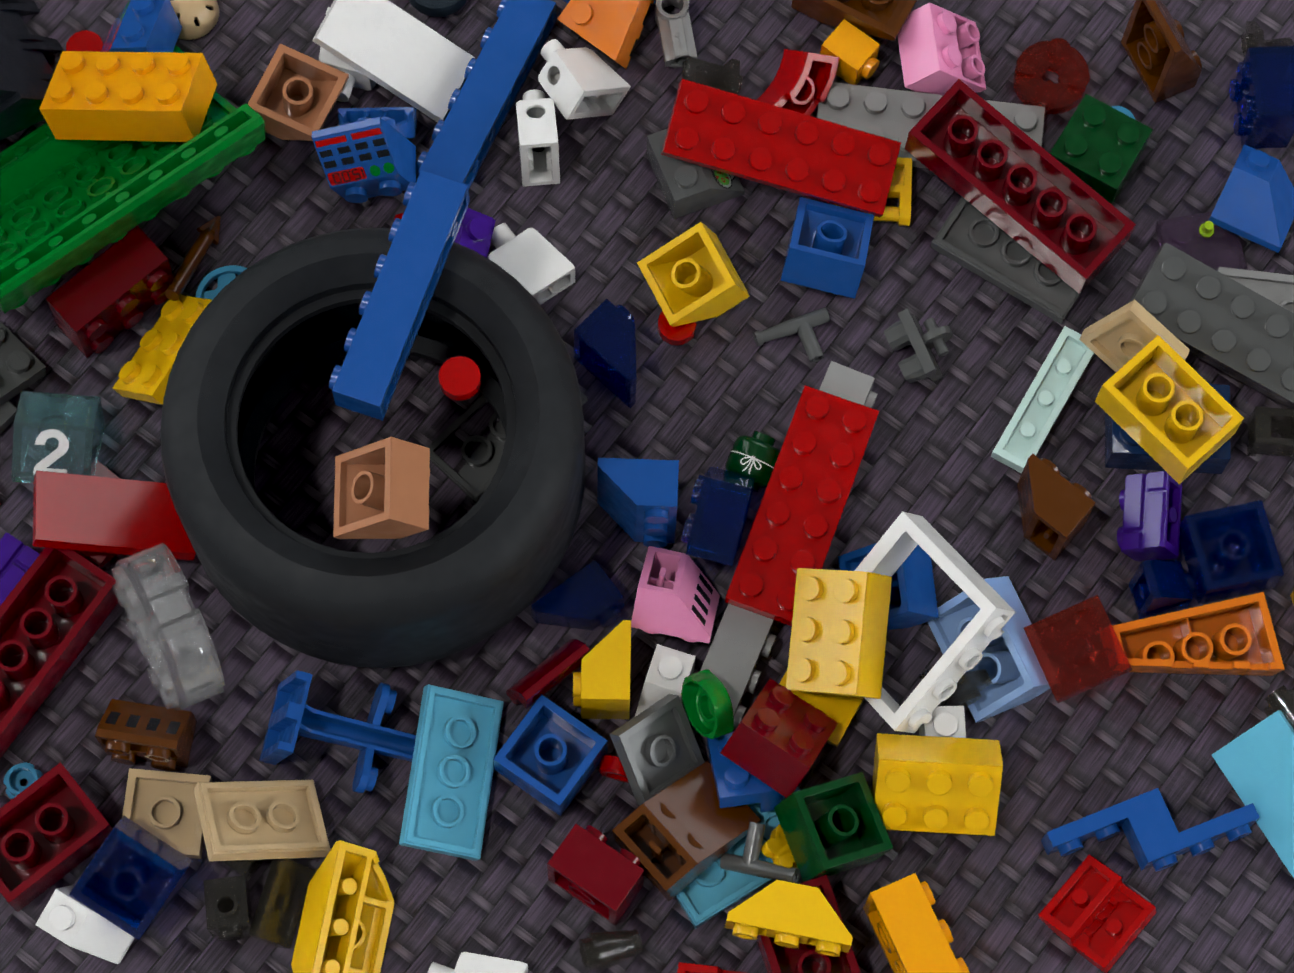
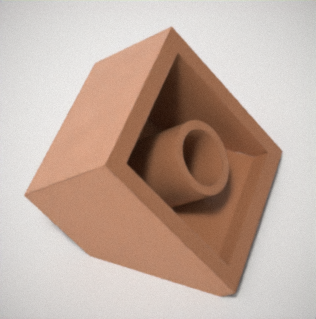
[248,44,349,141]
[333,437,430,539]

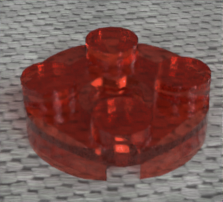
[1013,38,1090,114]

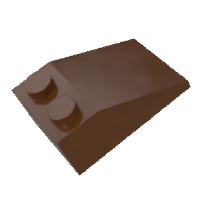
[791,0,917,41]
[1121,0,1202,103]

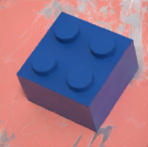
[493,694,608,816]

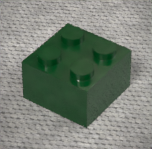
[1050,94,1153,204]
[774,772,893,882]

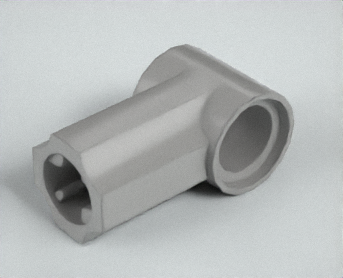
[655,0,697,69]

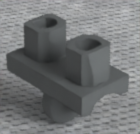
[884,308,953,383]

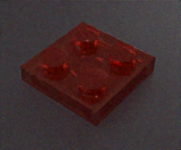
[1024,595,1132,703]

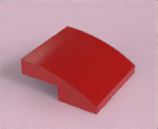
[1038,854,1157,973]

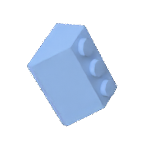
[928,576,1060,723]

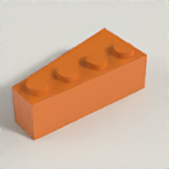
[557,0,654,69]
[1100,592,1285,676]

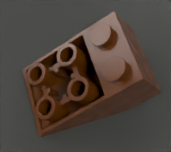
[612,761,761,901]

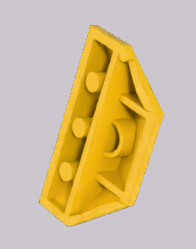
[291,840,395,973]

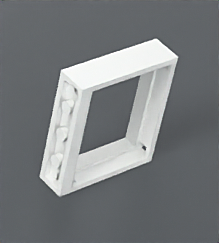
[855,511,1015,733]

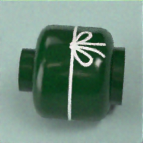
[725,431,780,492]

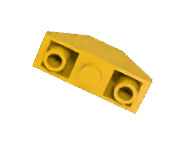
[725,880,853,957]

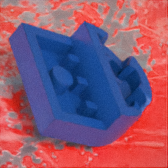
[338,107,417,139]
[707,731,784,813]

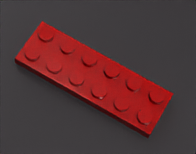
[661,78,902,218]
[725,385,879,626]

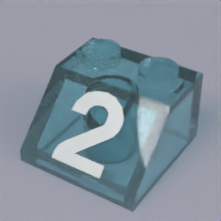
[11,391,105,483]

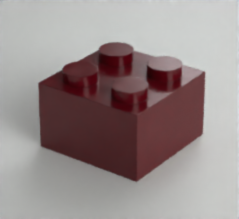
[720,678,838,798]
[547,824,645,926]

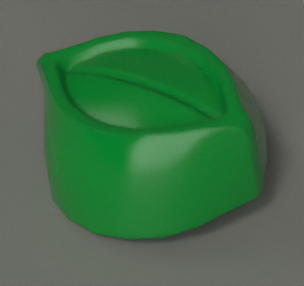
[681,669,734,739]

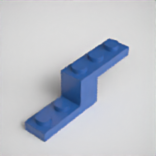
[1041,788,1260,872]

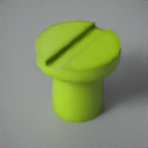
[1199,221,1214,238]

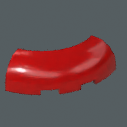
[756,49,839,116]

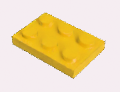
[112,295,212,405]

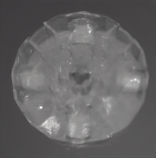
[112,543,225,712]

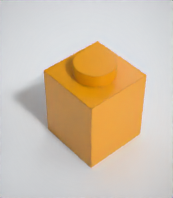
[820,19,880,85]

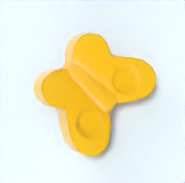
[761,824,797,868]

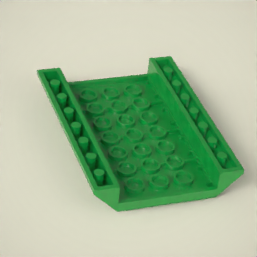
[0,45,266,314]

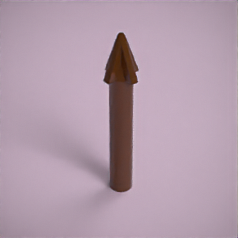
[165,215,221,301]

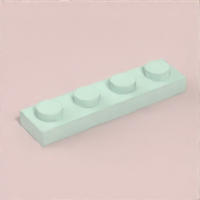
[991,326,1094,474]

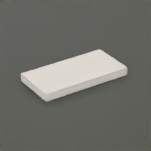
[312,0,475,122]

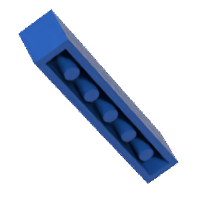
[416,0,557,188]
[329,170,470,421]

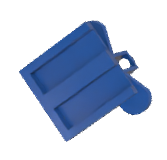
[259,670,416,793]

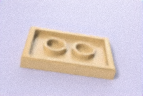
[194,780,331,861]

